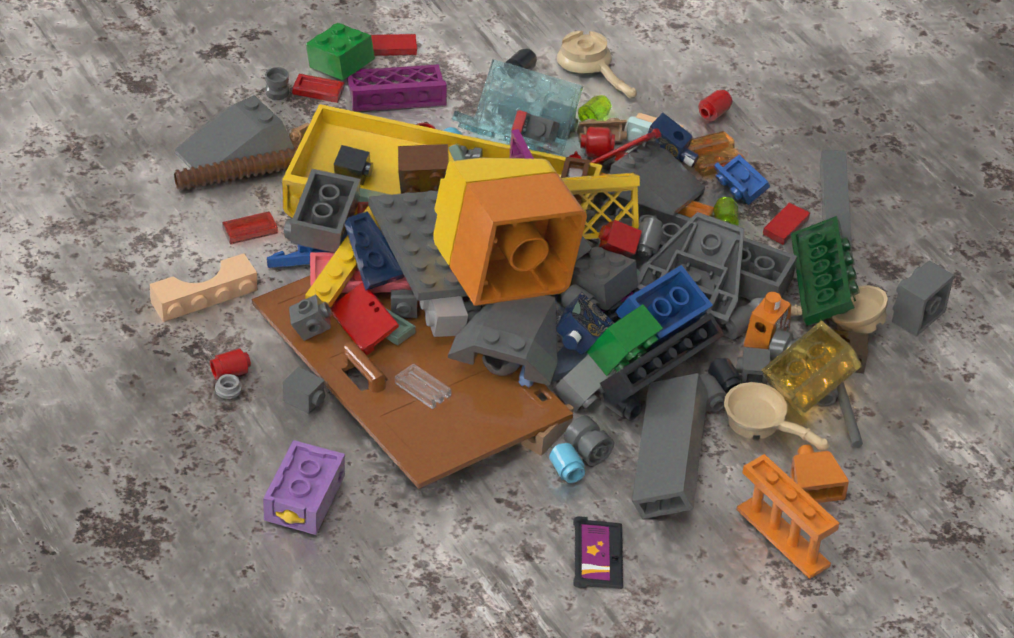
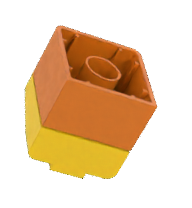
[433,158,587,306]

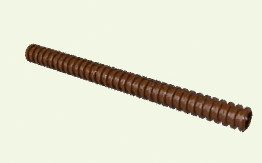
[174,122,429,191]

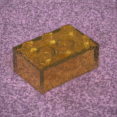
[761,320,862,416]

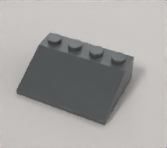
[608,141,705,216]

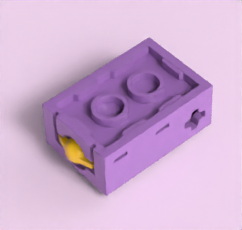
[263,440,345,535]

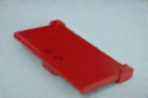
[590,128,661,166]
[330,282,399,355]

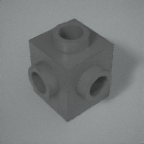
[289,294,332,341]

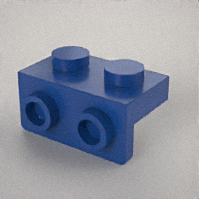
[714,154,770,205]

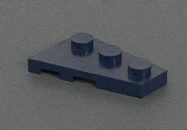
[344,211,405,291]

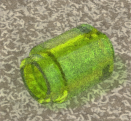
[578,95,612,122]
[714,197,739,226]

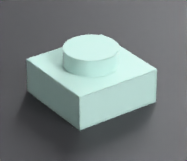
[626,116,652,141]

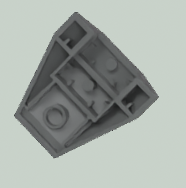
[175,95,294,168]
[636,212,744,325]
[448,295,558,386]

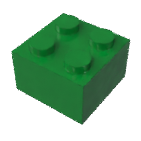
[306,23,375,80]
[587,304,663,376]

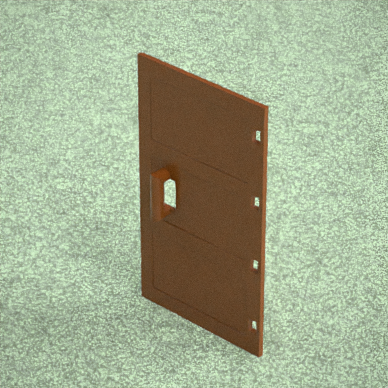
[252,275,573,489]

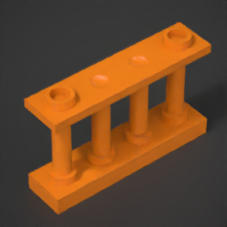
[736,454,839,579]

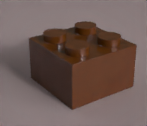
[398,144,449,194]

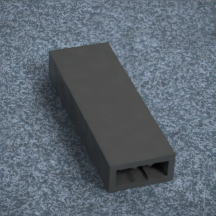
[632,373,708,519]

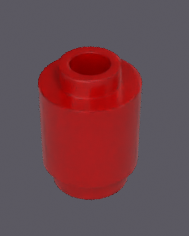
[698,90,733,121]
[210,348,251,380]

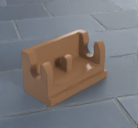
[519,404,574,456]

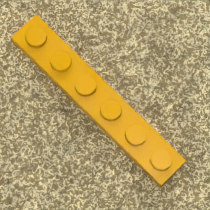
[305,205,382,308]

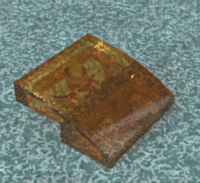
[689,131,746,177]

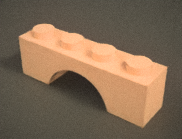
[150,253,257,322]

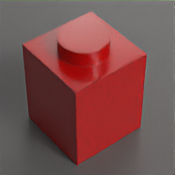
[598,219,642,258]

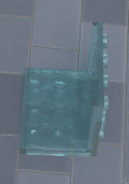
[452,59,583,155]

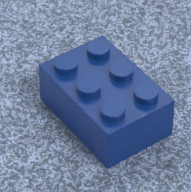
[616,265,713,352]

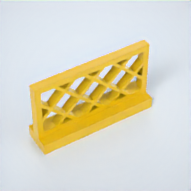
[561,173,640,239]

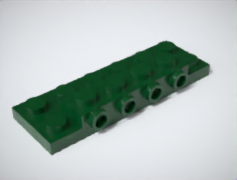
[791,216,860,326]

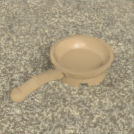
[557,31,637,98]
[791,285,888,334]
[724,382,829,451]

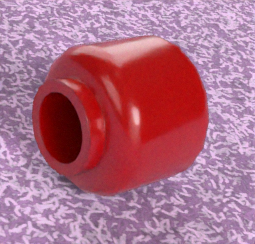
[580,127,615,158]

